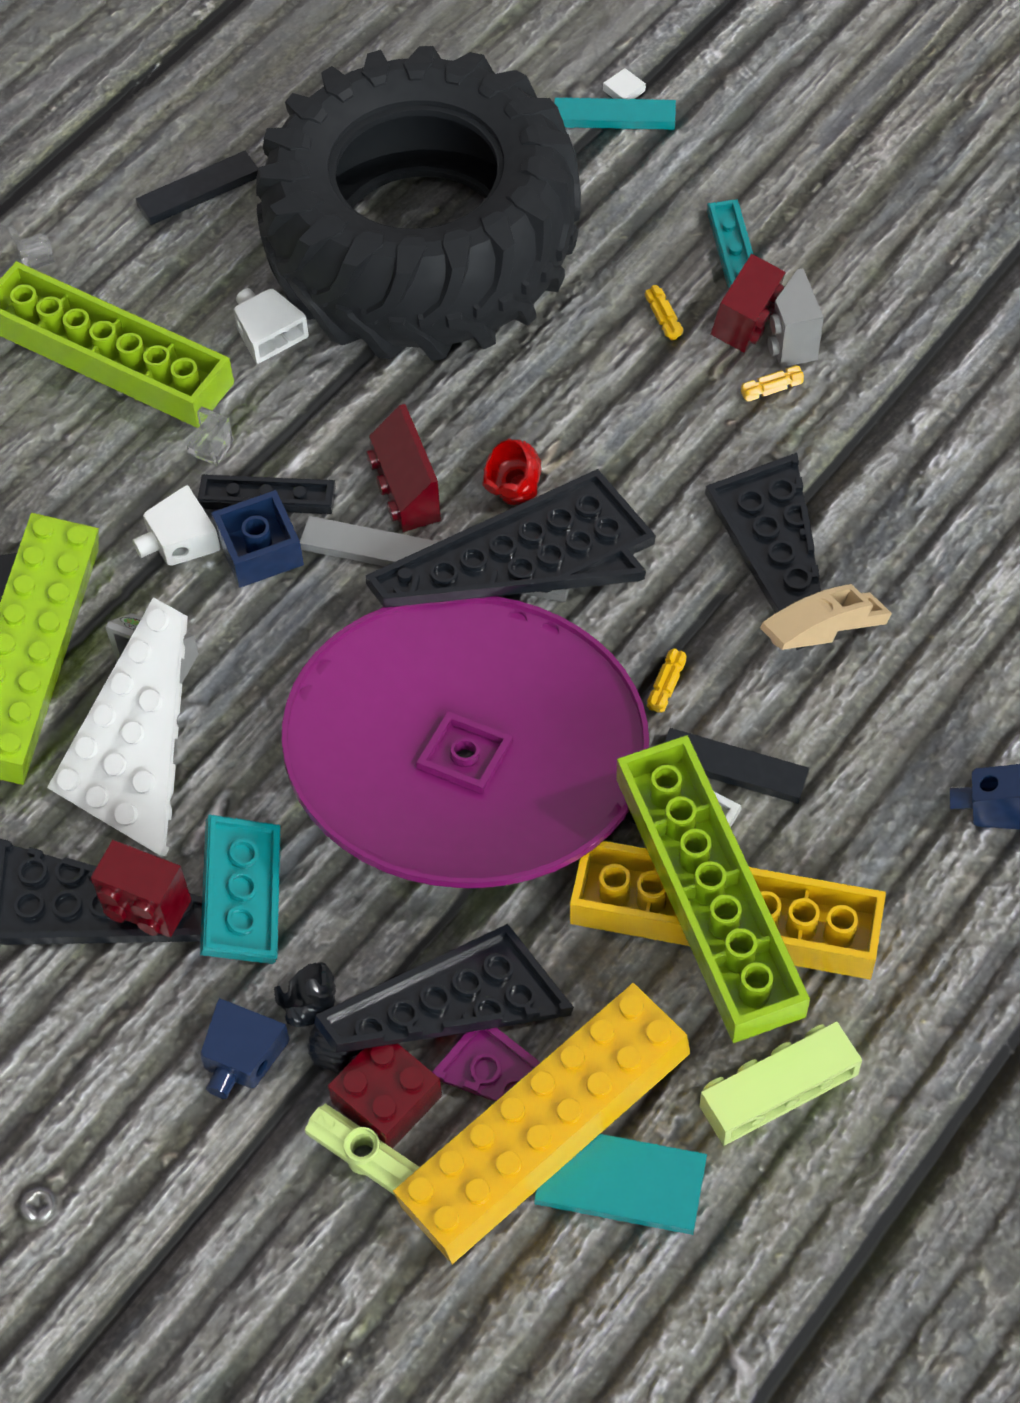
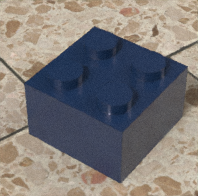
[211,490,304,588]

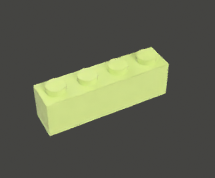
[699,1021,862,1146]

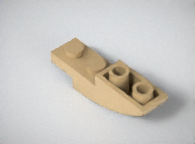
[760,584,892,650]

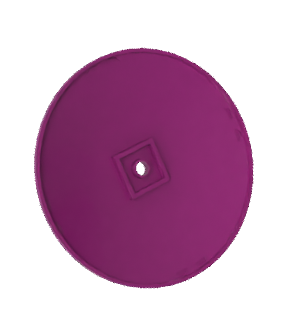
[282,596,649,888]

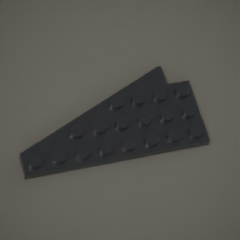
[366,469,656,608]

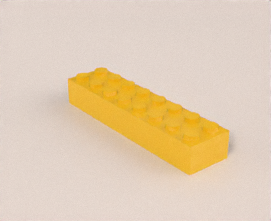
[570,841,886,980]
[393,983,690,1265]

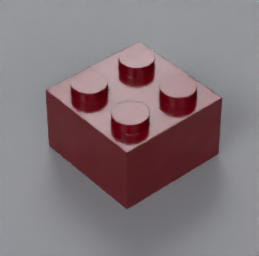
[710,253,786,353]
[91,840,191,938]
[328,1043,442,1149]

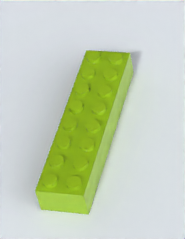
[0,261,234,428]
[0,513,99,785]
[617,735,810,1043]

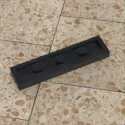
[135,150,258,225]
[197,474,336,514]
[664,728,809,804]

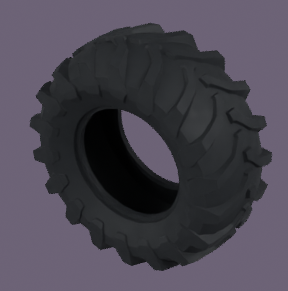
[256,46,581,361]

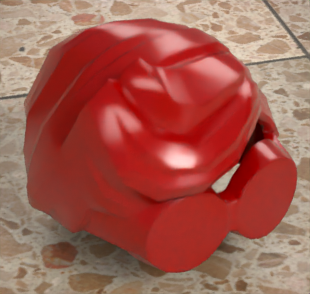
[482,438,542,505]

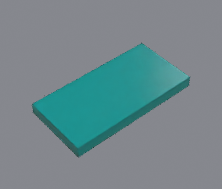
[200,815,280,964]
[534,1134,707,1235]

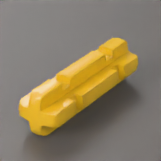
[645,285,683,340]
[741,365,804,402]
[647,649,687,713]

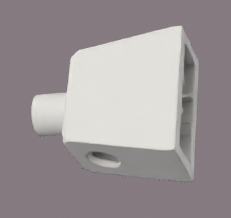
[234,288,309,364]
[132,485,221,566]

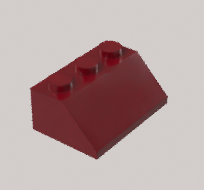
[366,404,441,532]

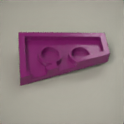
[432,1028,541,1102]

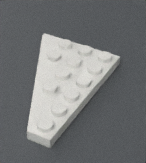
[47,597,188,856]

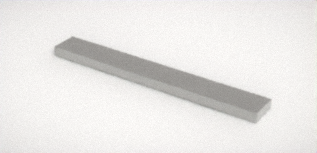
[300,516,569,602]

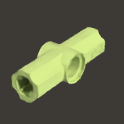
[305,1103,420,1195]

